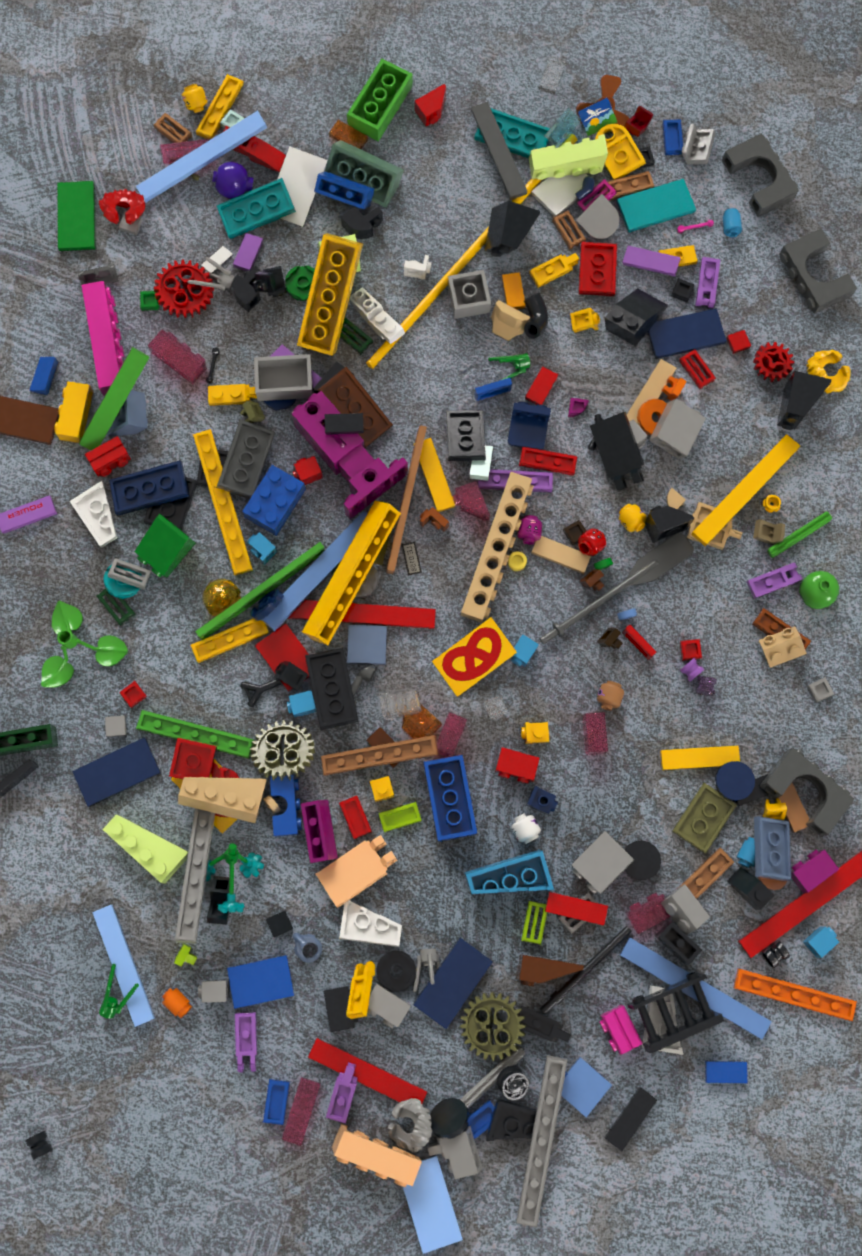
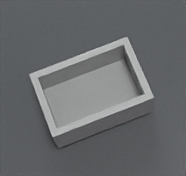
[254,354,313,401]

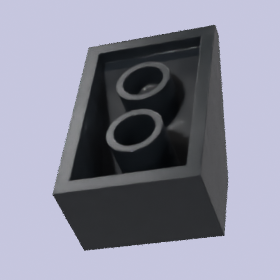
[605,288,668,347]

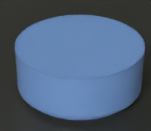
[617,608,637,621]

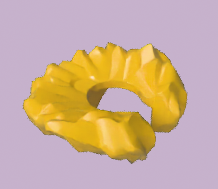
[807,349,851,394]

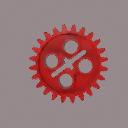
[154,259,214,318]

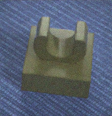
[240,401,265,423]

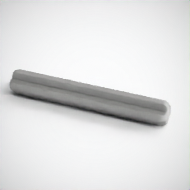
[460,1046,526,1108]

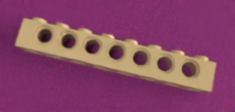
[461,472,534,623]

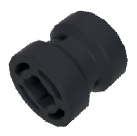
[761,940,790,968]
[25,1130,53,1160]

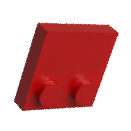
[169,738,217,779]

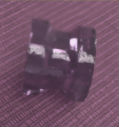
[696,676,717,696]

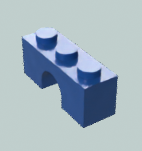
[270,774,302,837]

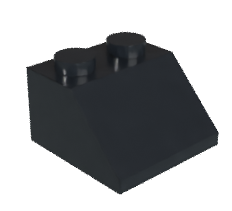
[645,505,694,543]

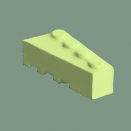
[529,134,608,180]
[102,814,188,884]

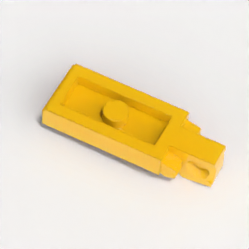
[529,253,579,288]
[208,384,257,406]

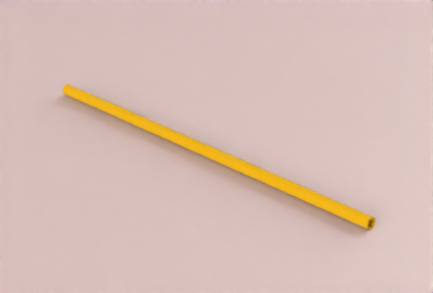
[366,134,578,369]

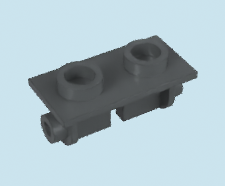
[78,264,118,285]

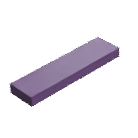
[477,469,553,492]

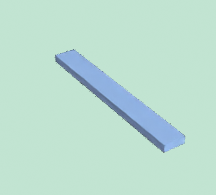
[136,111,268,203]

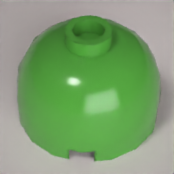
[799,570,840,610]

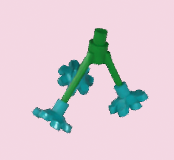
[206,843,264,913]

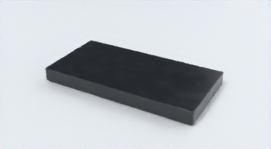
[305,648,359,730]

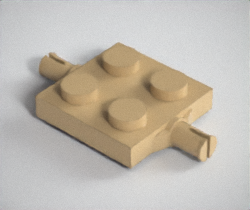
[686,502,743,550]

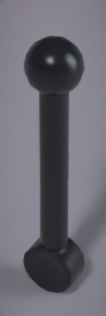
[206,347,220,384]

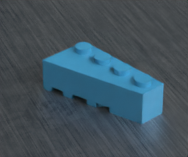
[464,849,554,894]

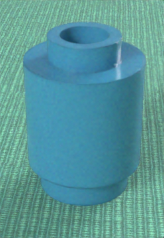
[722,208,742,237]
[736,837,755,868]

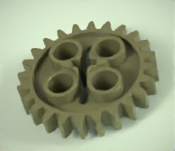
[250,720,315,781]
[460,992,527,1061]

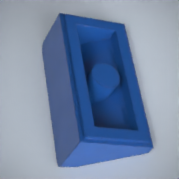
[29,357,58,396]

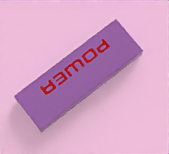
[0,495,57,534]

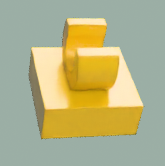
[763,798,787,820]

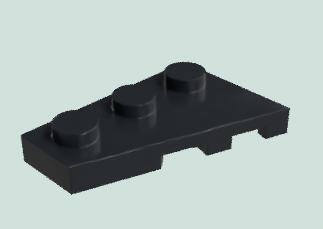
[486,1098,537,1141]

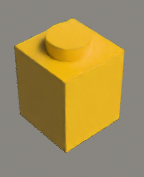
[370,776,394,802]

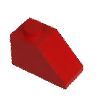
[414,84,446,126]

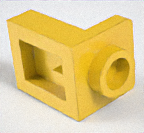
[570,307,600,333]
[521,722,549,744]

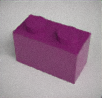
[791,849,839,893]

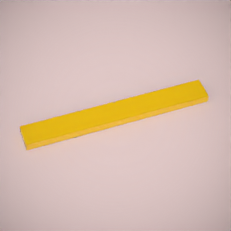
[193,429,253,576]
[691,434,801,547]

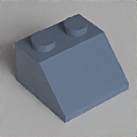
[107,390,148,437]

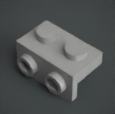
[682,124,716,164]

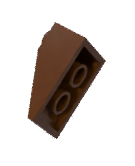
[516,954,584,987]

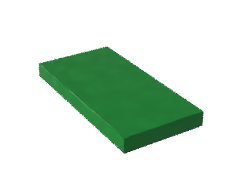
[57,181,96,251]

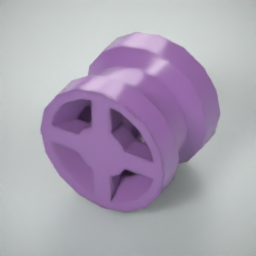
[680,658,704,682]

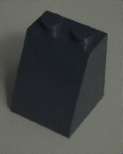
[485,200,540,257]
[777,371,832,430]

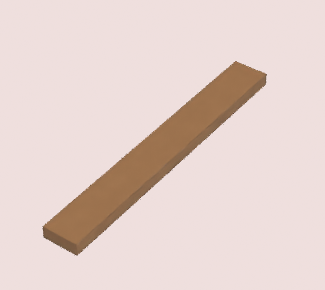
[386,425,427,574]

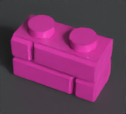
[599,1005,643,1055]

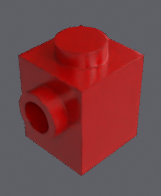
[292,456,323,485]

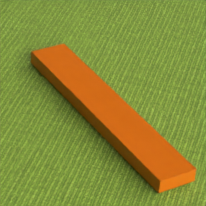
[733,968,857,1022]

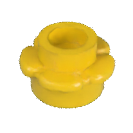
[763,495,781,513]

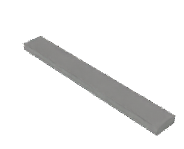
[175,808,215,944]
[516,1055,568,1227]

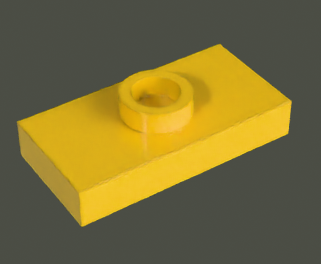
[658,245,698,267]

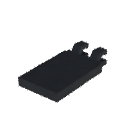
[590,412,645,490]

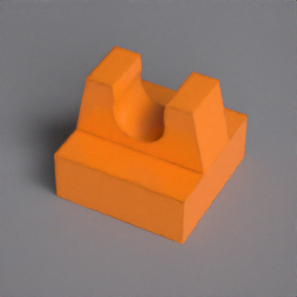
[661,376,687,401]

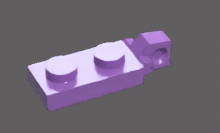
[326,1062,358,1124]

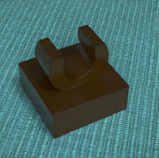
[597,628,623,649]

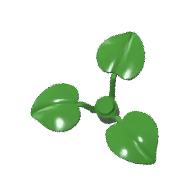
[41,601,128,688]

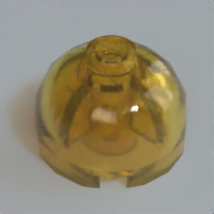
[202,578,242,616]

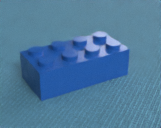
[423,755,477,842]

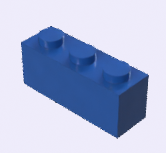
[314,171,375,209]

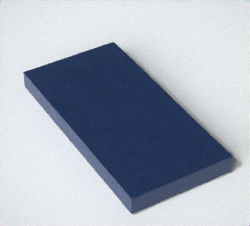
[648,308,727,359]
[109,460,189,516]
[72,737,161,807]
[413,938,493,1029]

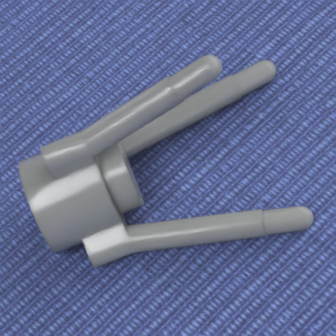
[187,257,235,291]
[413,949,440,993]

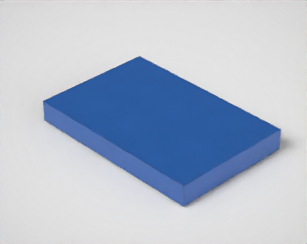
[227,955,295,1009]

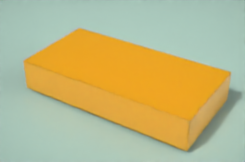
[502,272,526,309]

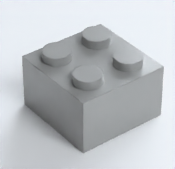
[448,270,491,319]

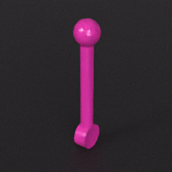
[677,220,714,233]

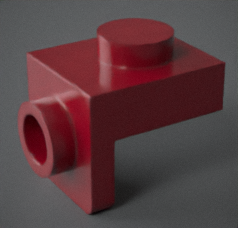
[624,106,654,137]

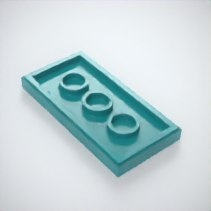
[474,108,553,159]
[216,178,296,239]
[616,178,696,233]

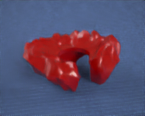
[99,189,146,225]

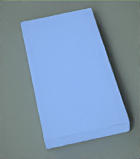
[403,1155,463,1254]

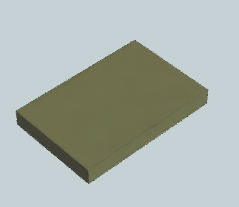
[672,783,737,854]

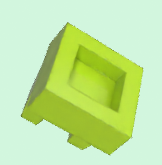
[174,943,197,967]

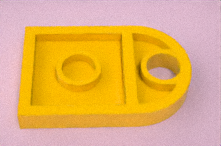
[595,124,646,180]

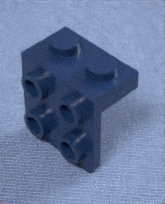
[508,402,551,450]

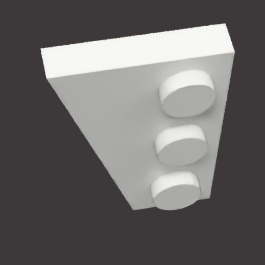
[70,481,117,548]
[339,900,402,947]

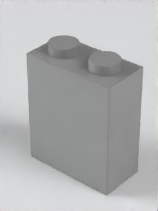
[649,399,706,459]
[572,831,634,894]

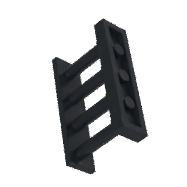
[627,971,724,1054]

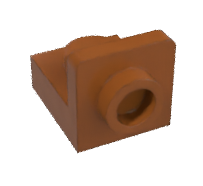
[420,507,449,532]

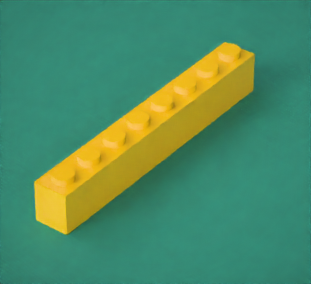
[302,501,401,645]

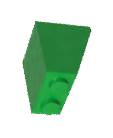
[134,514,196,578]

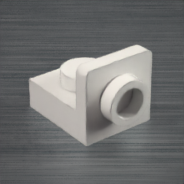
[404,255,432,280]

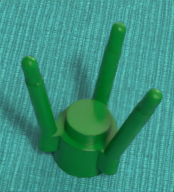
[488,353,531,380]
[99,964,139,1019]

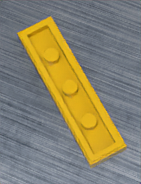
[196,74,244,140]
[413,438,455,512]
[190,619,269,663]
[660,746,740,770]

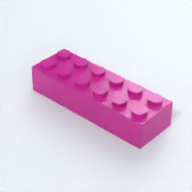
[81,281,125,397]

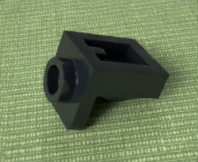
[263,266,286,297]
[274,661,308,691]

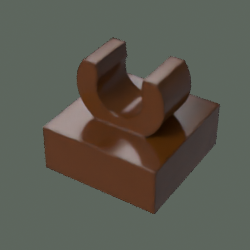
[579,569,604,591]

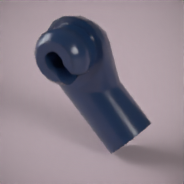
[575,176,595,201]

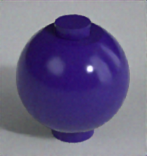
[212,162,254,199]

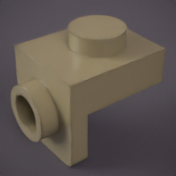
[753,519,785,545]

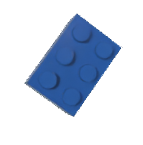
[242,465,306,536]

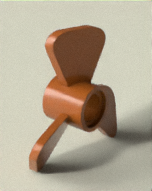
[576,75,629,127]

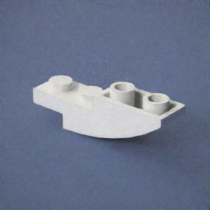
[349,287,405,344]

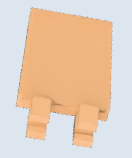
[316,835,398,908]

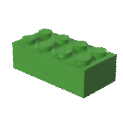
[347,59,413,142]

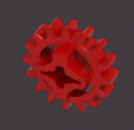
[753,342,794,382]

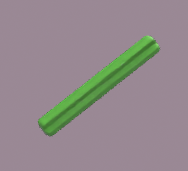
[767,512,832,558]

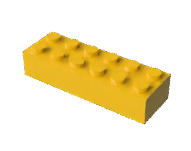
[297,233,363,356]

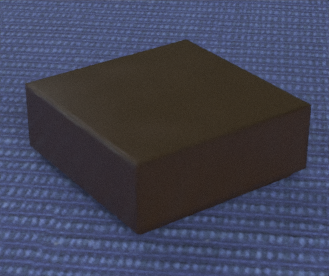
[563,520,586,546]

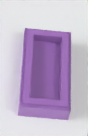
[233,233,264,271]

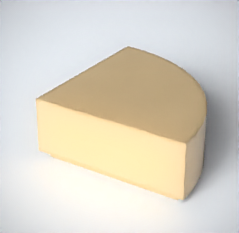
[667,488,686,509]

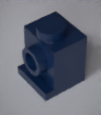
[526,786,558,815]

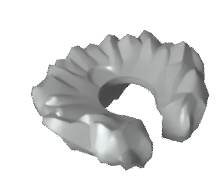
[388,1098,432,1152]

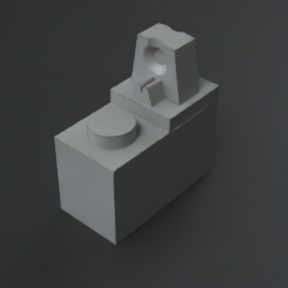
[427,1126,483,1179]

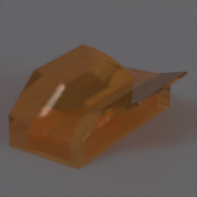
[400,698,442,739]

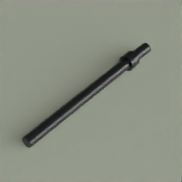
[540,926,632,1015]

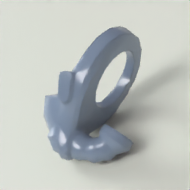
[293,933,322,963]

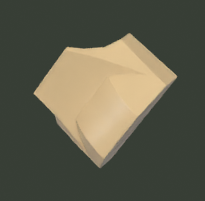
[491,300,530,341]

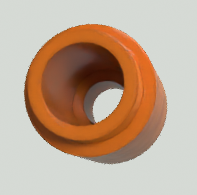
[162,988,192,1019]

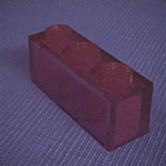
[148,330,207,385]

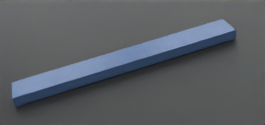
[262,511,367,632]
[620,937,772,1039]

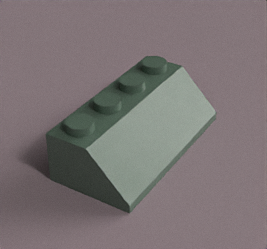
[325,140,404,208]

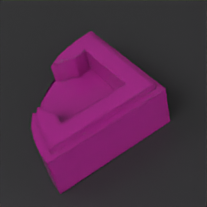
[568,398,589,417]

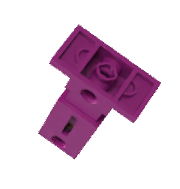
[291,391,408,520]

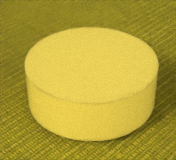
[508,551,527,571]

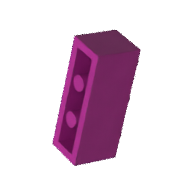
[301,800,338,863]

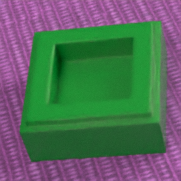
[140,291,160,311]

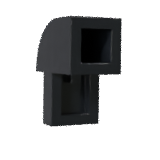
[341,207,383,239]
[233,266,261,313]
[207,876,231,925]

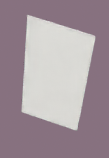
[201,246,232,273]

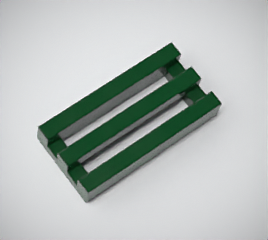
[340,317,373,355]
[97,589,136,626]

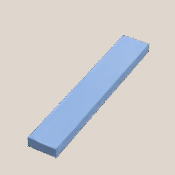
[92,904,155,1027]

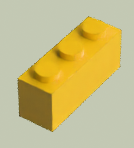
[54,381,94,443]

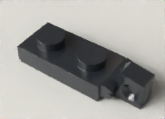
[518,1005,571,1042]

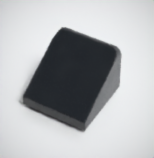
[266,911,293,938]

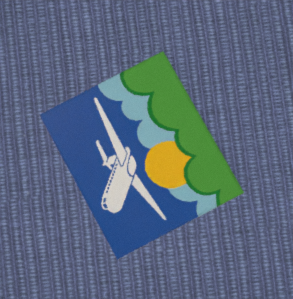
[578,98,617,136]

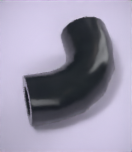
[524,292,548,339]

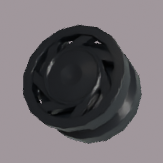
[497,1066,529,1100]

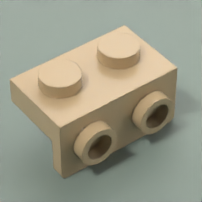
[759,627,807,668]

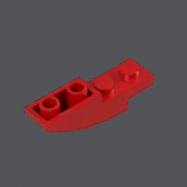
[223,126,286,173]

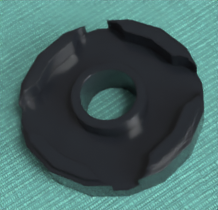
[376,950,416,992]

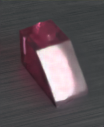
[453,481,490,521]

